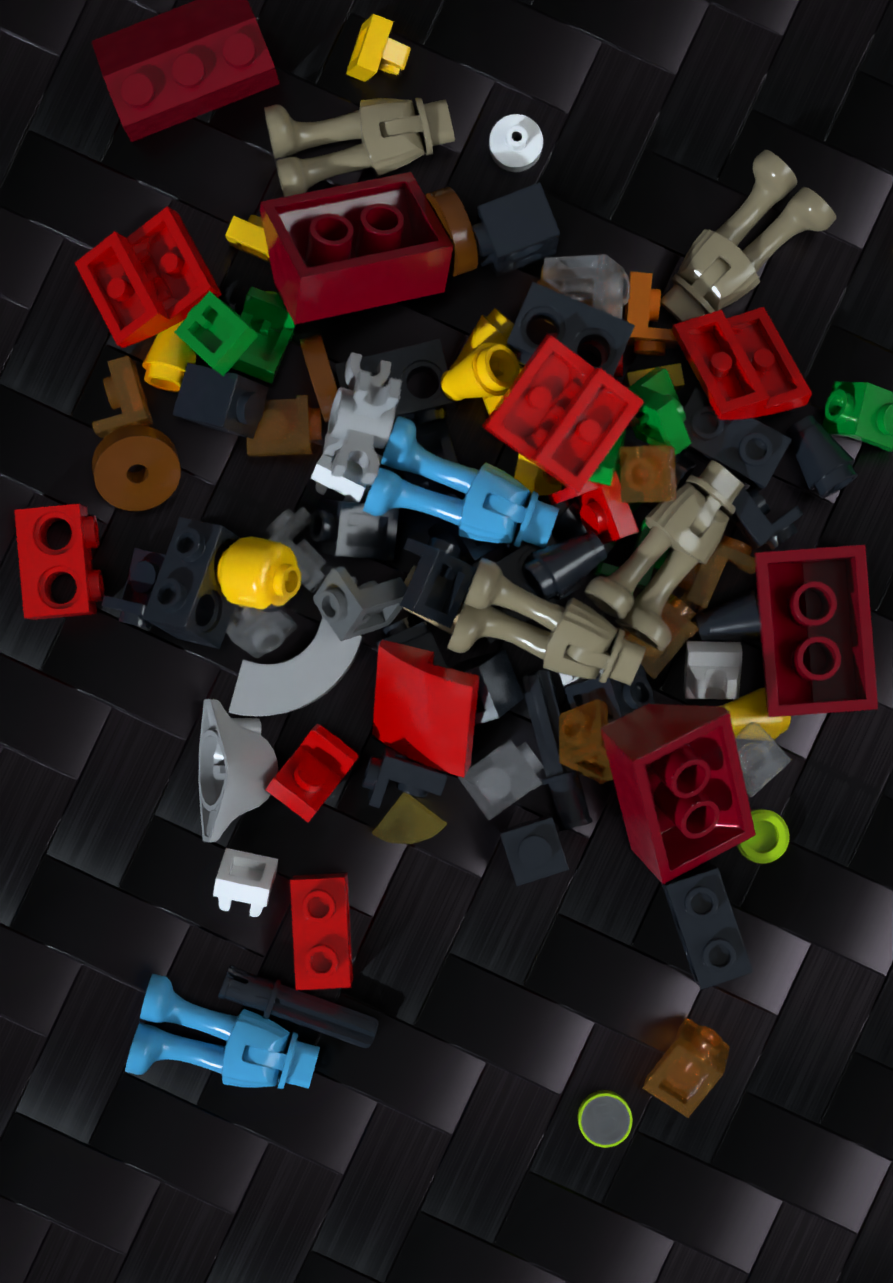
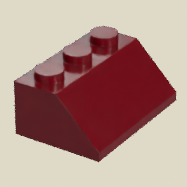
[91,0,280,142]
[260,172,453,324]
[754,545,878,717]
[600,704,756,884]

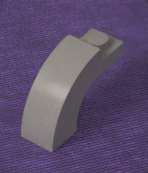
[228,576,364,716]

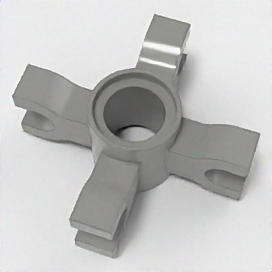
[323,352,401,485]

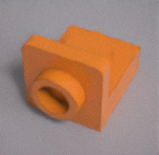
[624,272,678,356]

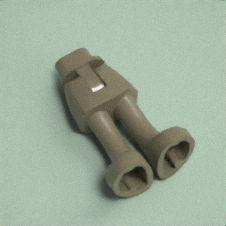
[264,98,455,197]
[660,149,837,322]
[584,460,744,651]
[447,558,646,685]

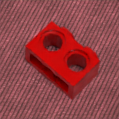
[14,504,104,620]
[290,873,353,990]

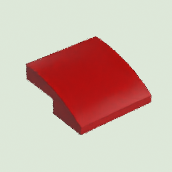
[75,206,222,348]
[671,307,812,420]
[482,335,644,493]
[372,639,479,778]

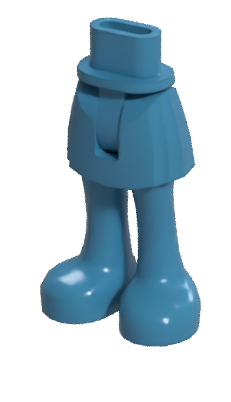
[363,416,560,548]
[125,974,320,1089]

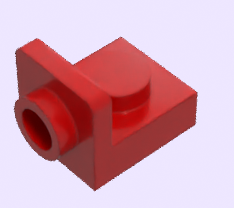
[548,471,639,544]
[265,724,359,823]

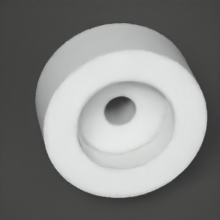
[489,114,543,172]

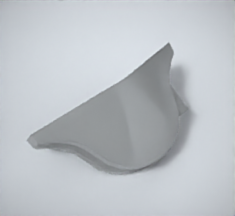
[199,699,278,842]

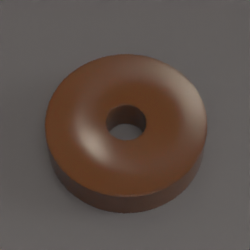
[425,186,478,276]
[299,333,338,422]
[92,425,181,511]

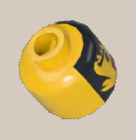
[216,536,301,613]

